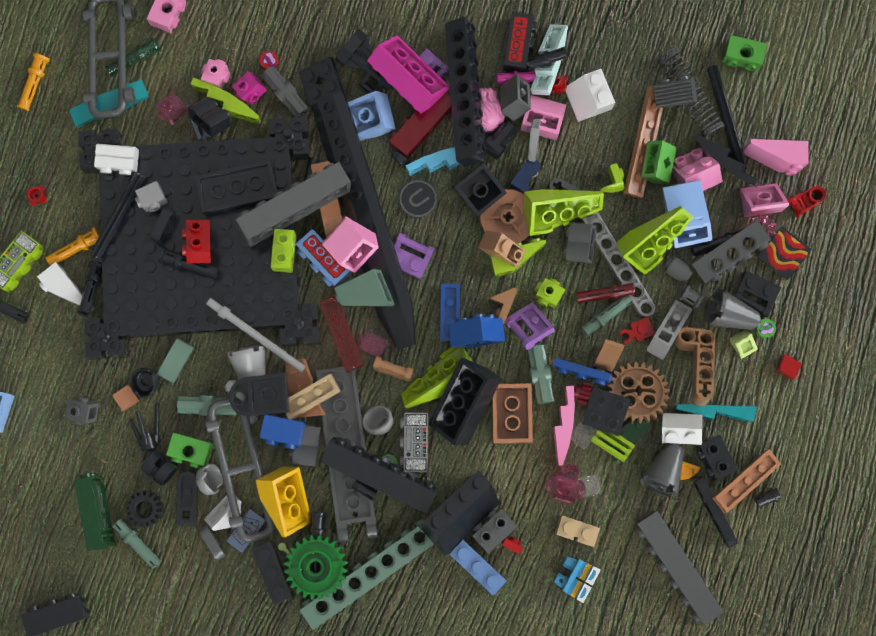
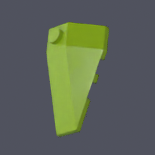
[523,189,604,236]
[616,206,693,275]
[401,347,473,408]

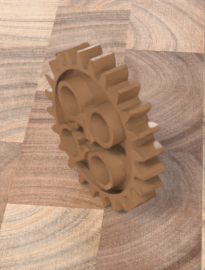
[607,362,670,424]

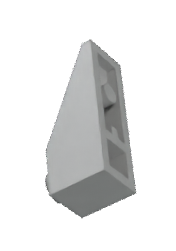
[646,300,692,360]

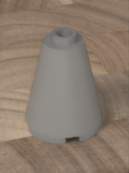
[227,345,266,380]

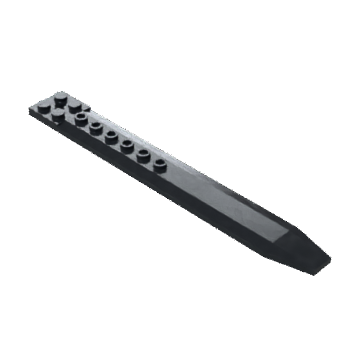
[299,57,416,350]

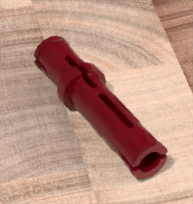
[576,283,635,304]

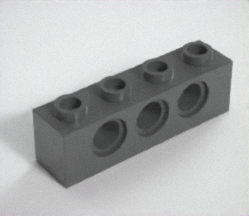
[692,220,771,284]

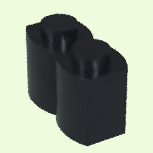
[187,96,230,137]

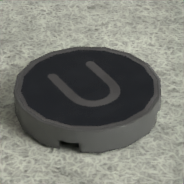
[399,180,437,218]

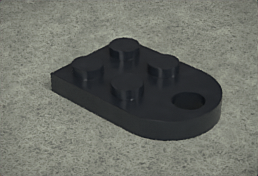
[229,373,290,417]

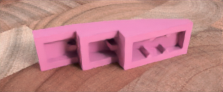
[553,386,575,466]

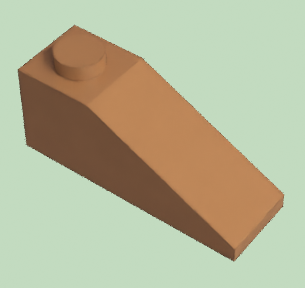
[591,339,625,373]

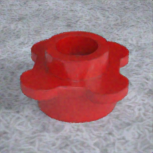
[551,75,568,94]
[26,185,48,206]

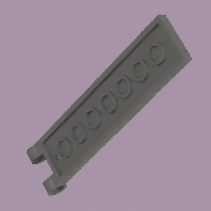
[316,365,378,543]

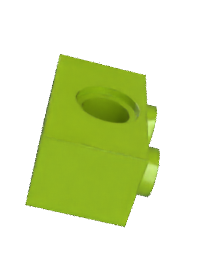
[271,229,296,273]

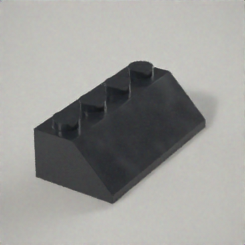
[428,358,502,446]
[418,470,500,556]

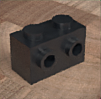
[696,435,739,481]

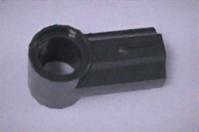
[484,121,518,160]

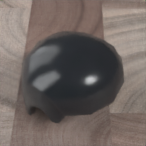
[130,367,160,398]

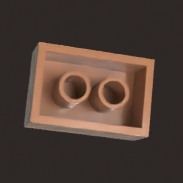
[491,384,533,444]

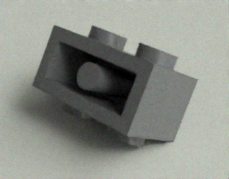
[472,509,517,554]

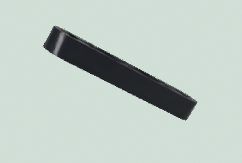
[693,475,738,548]

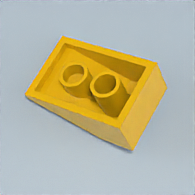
[256,466,311,537]

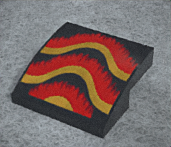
[757,226,812,280]

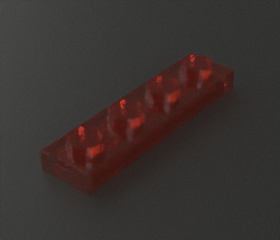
[319,297,364,373]

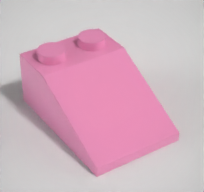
[742,139,808,176]

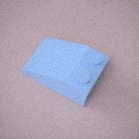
[348,91,396,141]

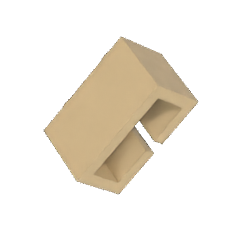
[554,515,600,547]

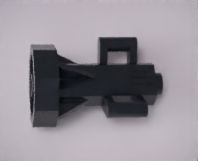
[335,29,394,93]

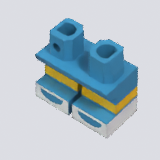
[553,556,600,603]

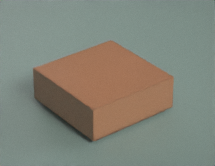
[112,385,140,412]

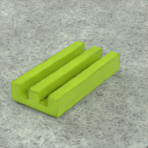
[591,430,635,462]

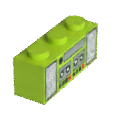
[0,231,44,293]

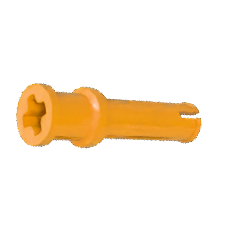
[17,53,50,111]
[45,226,100,266]

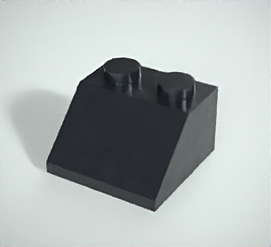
[451,163,507,217]

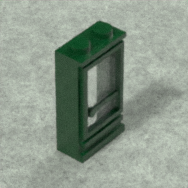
[74,473,116,551]

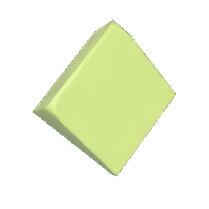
[730,330,758,359]

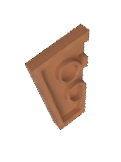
[285,359,326,418]

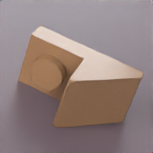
[489,288,518,325]

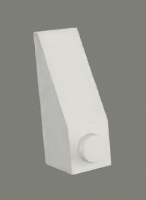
[37,262,95,311]

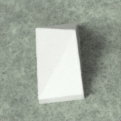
[204,495,241,531]

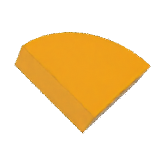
[680,461,700,480]

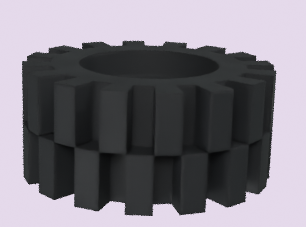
[125,491,163,527]

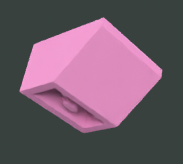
[520,95,566,140]
[672,147,723,191]
[322,216,378,273]

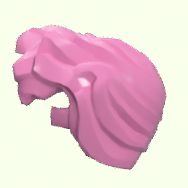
[479,88,505,133]

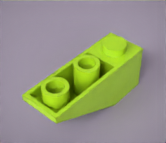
[489,238,546,278]

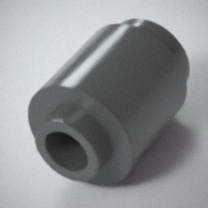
[664,257,693,283]

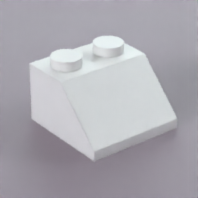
[565,69,615,122]

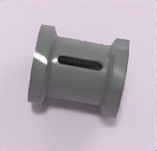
[679,285,705,309]

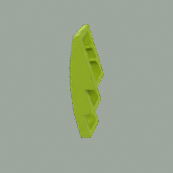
[191,77,261,125]

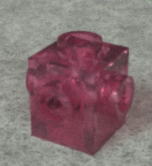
[748,215,776,238]

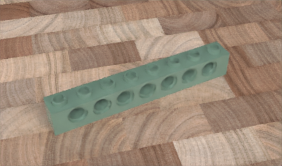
[300,517,434,630]

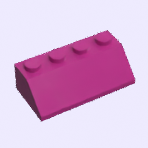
[367,35,450,113]

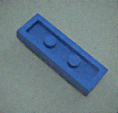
[440,284,460,342]
[553,358,613,386]

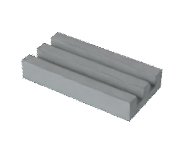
[528,118,541,162]

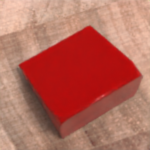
[776,354,802,380]

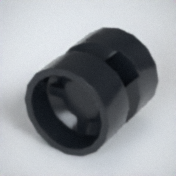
[140,450,178,487]

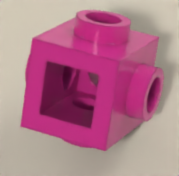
[232,71,267,105]

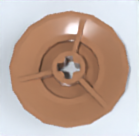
[480,190,529,243]

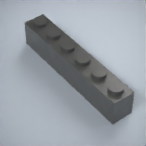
[635,511,724,626]

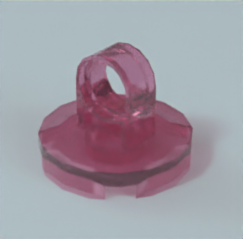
[546,464,586,503]

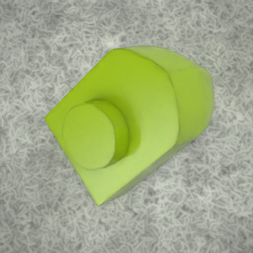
[600,163,624,193]

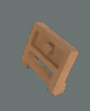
[373,356,414,382]

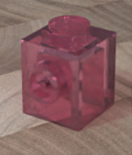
[156,92,188,125]

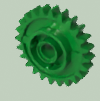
[284,535,348,600]

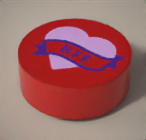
[259,51,279,70]

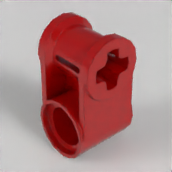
[787,186,826,217]

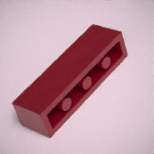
[389,92,452,160]

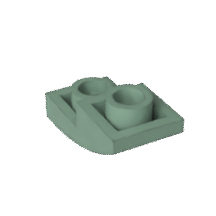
[157,338,194,383]

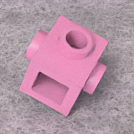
[201,59,230,89]

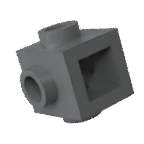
[65,395,99,425]

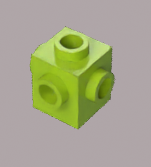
[534,278,566,309]

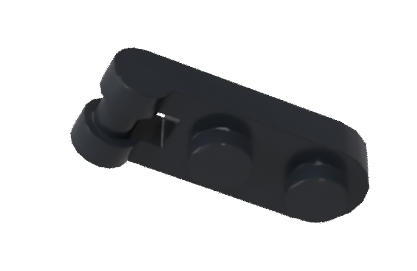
[176,471,198,527]

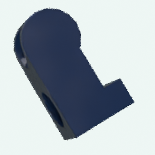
[510,160,540,194]

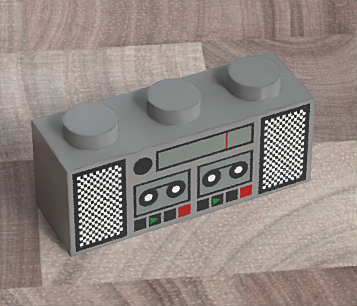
[400,413,428,472]

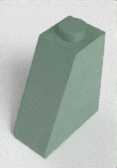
[334,269,395,306]

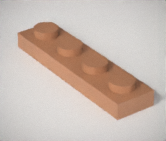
[712,449,781,513]

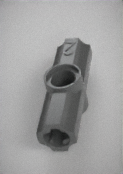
[261,66,309,117]

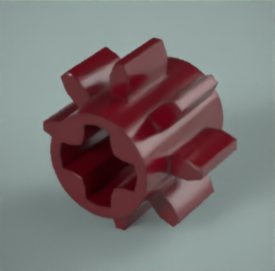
[574,381,593,406]

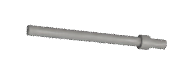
[206,298,306,373]

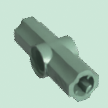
[528,345,554,405]
[177,395,237,416]

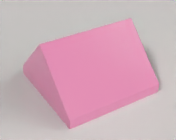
[740,183,789,217]

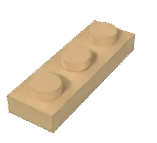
[285,374,341,420]

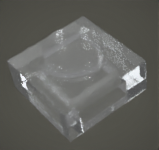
[578,474,602,497]

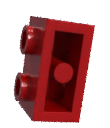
[182,220,211,263]

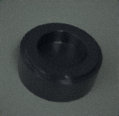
[392,151,410,168]

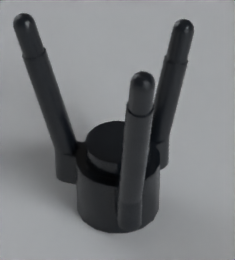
[129,403,160,451]

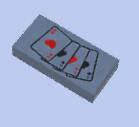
[227,509,266,553]

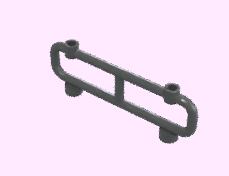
[83,0,136,118]
[205,398,275,542]

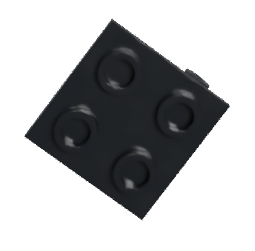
[582,387,631,436]

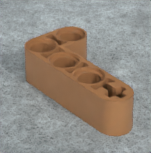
[674,327,715,406]

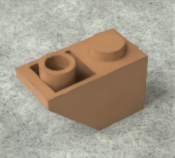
[479,230,525,267]

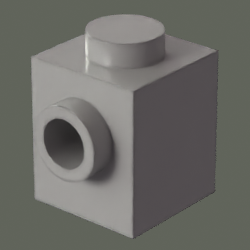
[135,181,168,212]

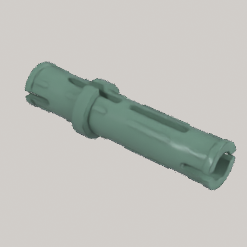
[581,295,633,337]
[112,518,162,570]

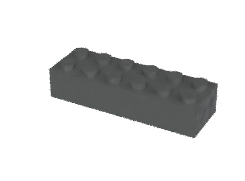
[236,162,351,247]

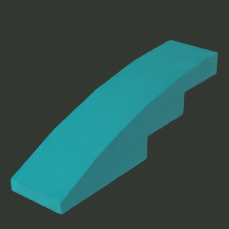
[69,80,149,128]

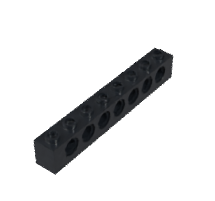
[445,17,486,167]

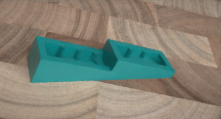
[673,404,757,423]

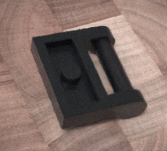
[734,271,781,318]

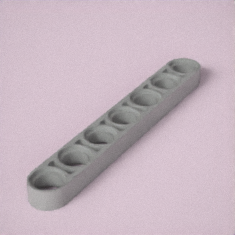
[580,212,655,317]

